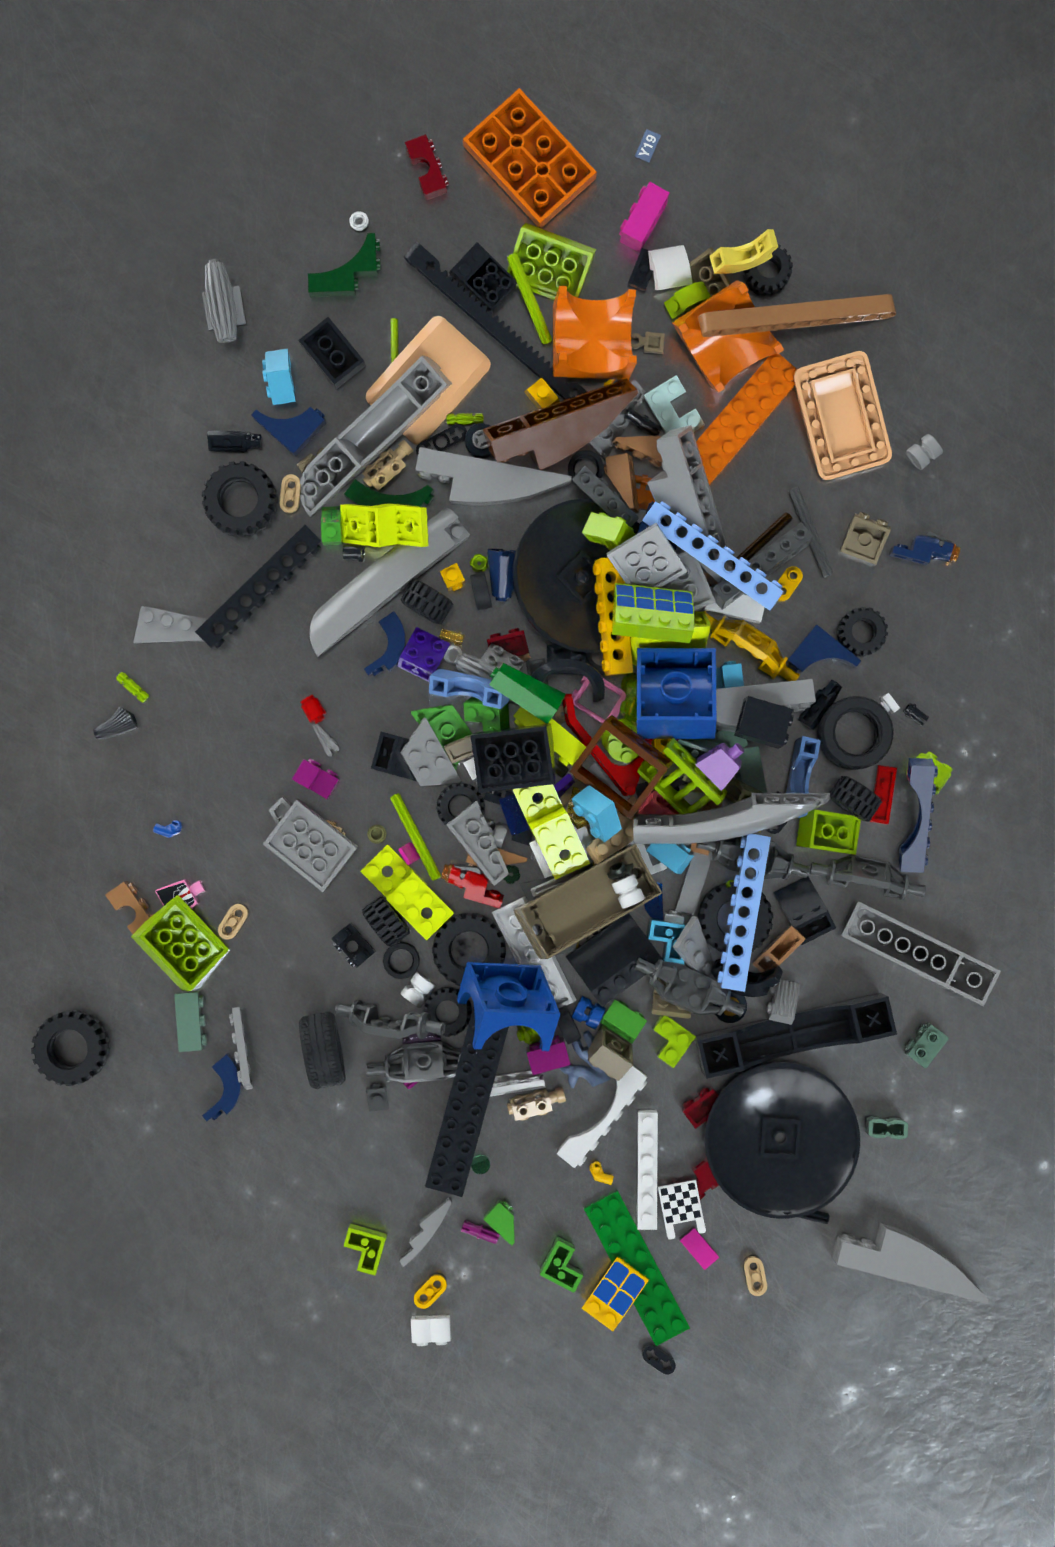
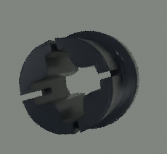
[343,545,365,562]

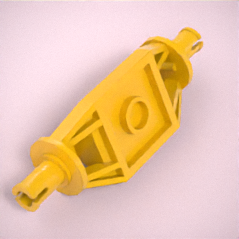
[704,611,800,681]

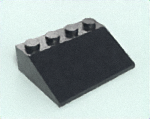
[470,723,555,793]
[566,913,664,1007]

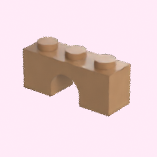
[105,881,154,934]

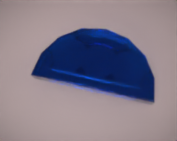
[644,883,663,920]

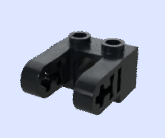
[331,923,376,968]

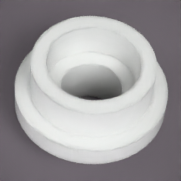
[350,211,369,231]

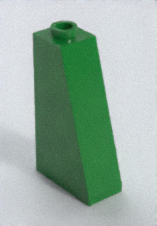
[489,663,566,724]

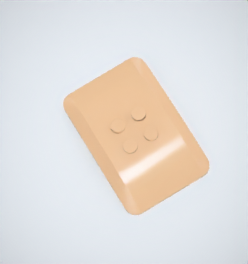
[366,316,491,445]
[794,351,892,480]

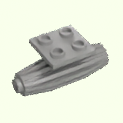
[202,259,246,343]
[454,643,525,705]

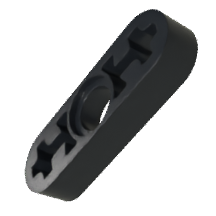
[416,424,467,456]

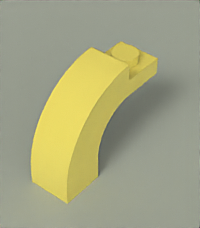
[709,229,778,274]

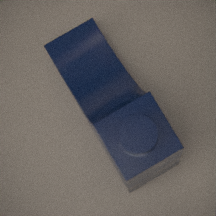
[251,407,326,457]
[786,625,861,673]

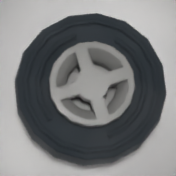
[465,423,492,458]

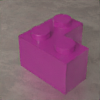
[292,758,340,800]

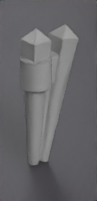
[312,724,340,757]

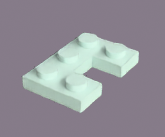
[643,375,705,434]

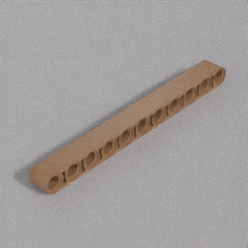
[698,294,897,337]

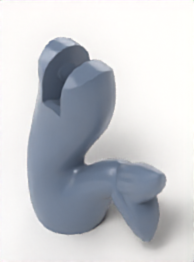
[560,1031,611,1088]

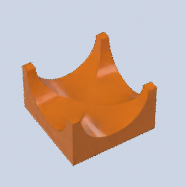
[672,280,784,393]
[553,286,637,380]

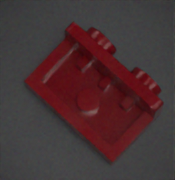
[487,628,530,657]
[681,1087,718,1129]

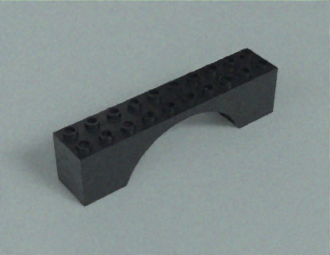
[695,993,897,1079]
[425,1007,509,1197]

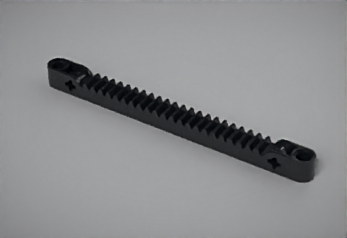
[403,242,588,400]

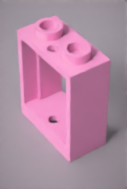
[572,676,631,724]

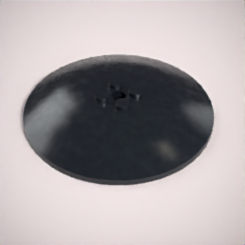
[513,499,640,653]
[705,1062,860,1219]

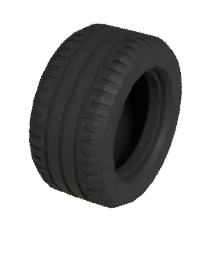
[817,696,894,770]
[299,1012,346,1089]

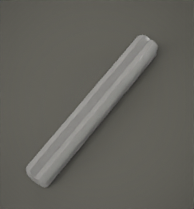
[531,863,593,898]

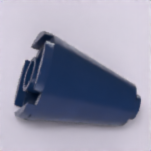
[487,548,516,601]

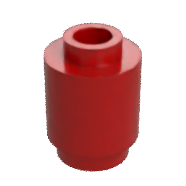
[300,694,327,724]

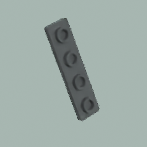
[572,466,639,527]

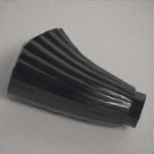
[93,706,138,740]

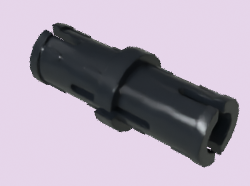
[624,407,662,436]

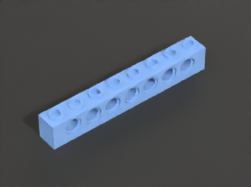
[642,501,784,611]
[717,834,771,992]

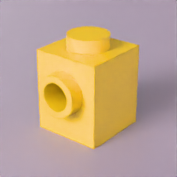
[440,563,466,591]

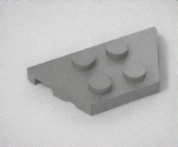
[400,717,462,786]

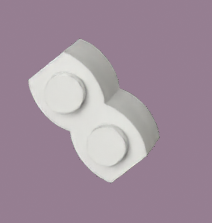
[411,1315,451,1346]

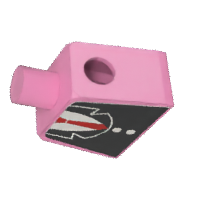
[155,879,205,909]

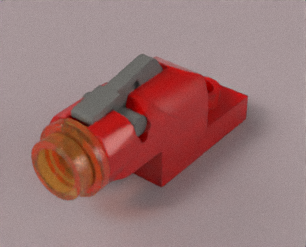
[441,863,504,909]

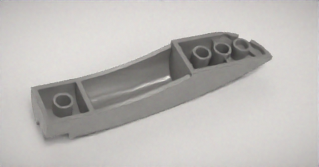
[309,507,470,657]

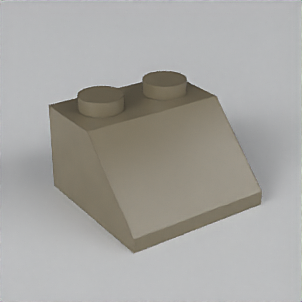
[588,1025,633,1081]

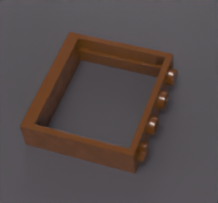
[569,715,674,819]

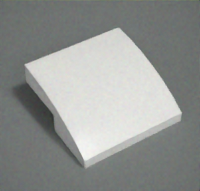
[648,245,692,290]

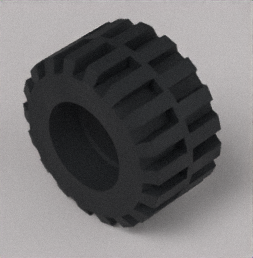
[743,244,793,295]
[400,580,454,625]
[837,607,888,657]
[830,776,882,822]
[436,782,485,825]
[362,895,410,948]
[423,987,472,1037]

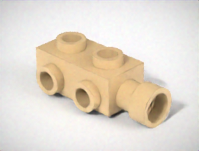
[362,440,414,491]
[507,1087,566,1121]

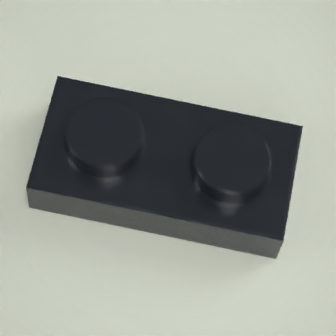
[628,248,653,291]

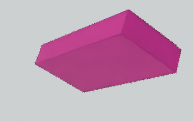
[679,1227,719,1270]

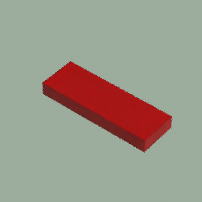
[869,765,897,825]

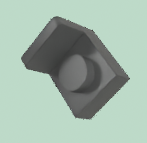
[366,1083,389,1112]

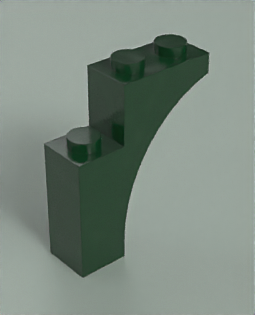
[308,233,381,297]
[344,479,435,507]

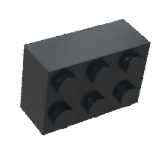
[298,317,366,390]

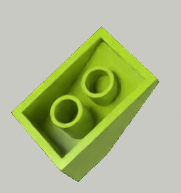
[796,809,861,855]

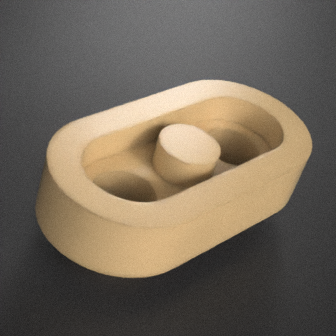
[279,474,301,513]
[218,904,249,940]
[743,1256,767,1296]

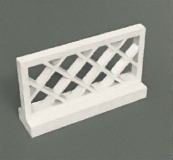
[490,1070,546,1097]

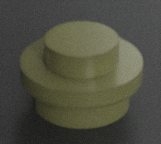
[367,825,387,844]

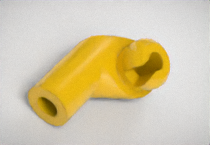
[590,1161,614,1185]

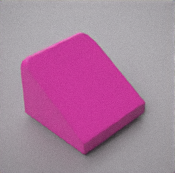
[398,842,420,865]

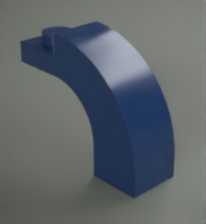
[364,611,406,677]
[202,1053,243,1121]

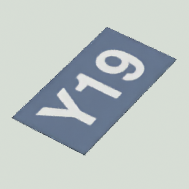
[634,129,661,162]

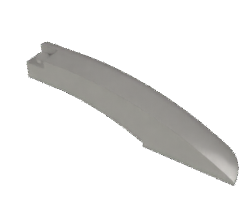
[300,356,452,517]
[633,793,830,844]

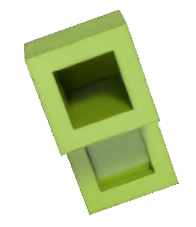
[664,281,711,319]

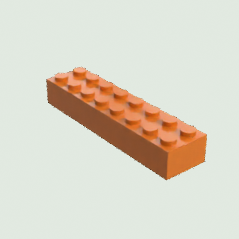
[696,354,797,486]

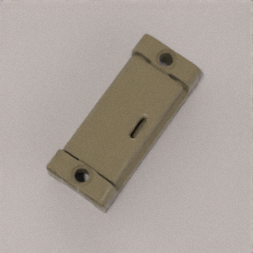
[514,844,662,959]

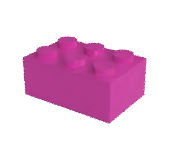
[619,182,670,253]

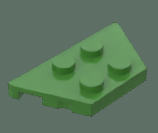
[410,704,473,770]

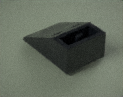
[449,242,517,311]
[371,731,416,781]
[773,876,836,945]

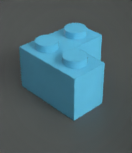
[262,349,296,405]
[716,661,744,689]
[572,785,622,842]
[647,918,687,964]

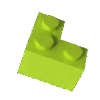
[582,512,636,550]
[652,1015,696,1068]
[344,1223,387,1276]

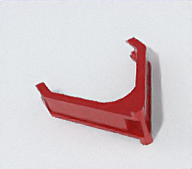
[562,693,653,796]

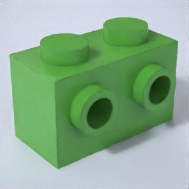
[600,1000,647,1044]

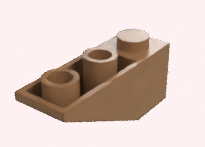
[612,435,663,468]

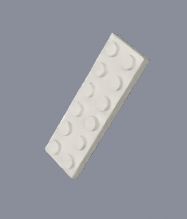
[492,896,576,1009]

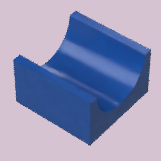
[637,648,717,739]

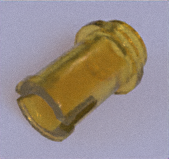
[439,628,464,646]

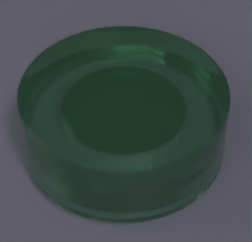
[471,1154,490,1174]

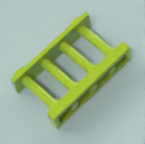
[637,738,728,814]

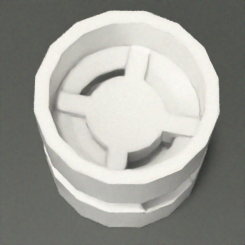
[611,873,645,909]
[400,972,436,1008]

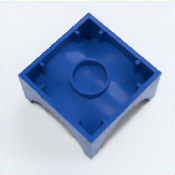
[457,962,560,1051]

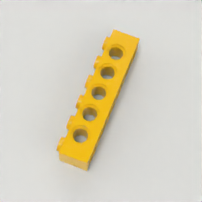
[593,558,633,676]

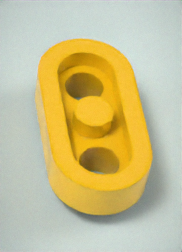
[777,566,803,602]
[414,1274,447,1309]

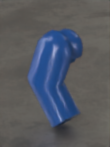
[153,820,182,838]

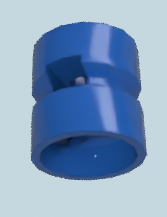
[571,996,606,1030]

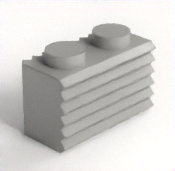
[767,979,800,1025]

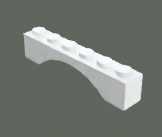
[556,1065,647,1168]
[636,1110,658,1230]

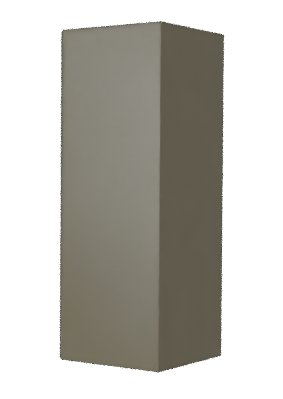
[689,247,731,297]

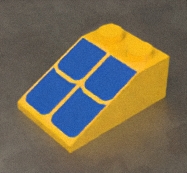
[582,1256,649,1331]

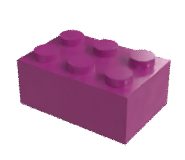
[526,1035,571,1075]

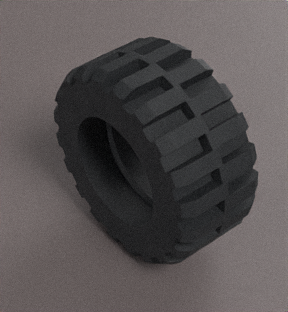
[202,461,278,537]
[698,882,773,956]
[432,913,506,986]
[31,1010,110,1086]

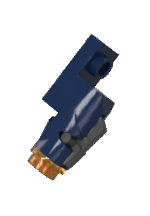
[889,532,960,565]

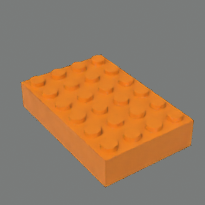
[463,88,597,228]

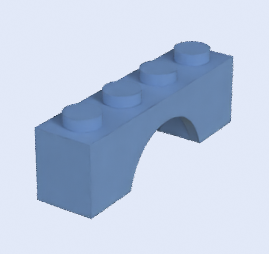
[429,668,509,709]
[786,736,821,818]

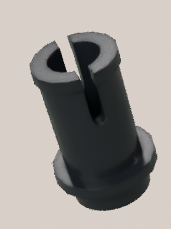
[903,703,929,726]

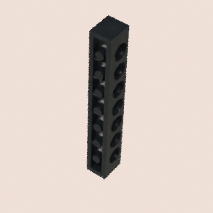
[195,525,321,649]

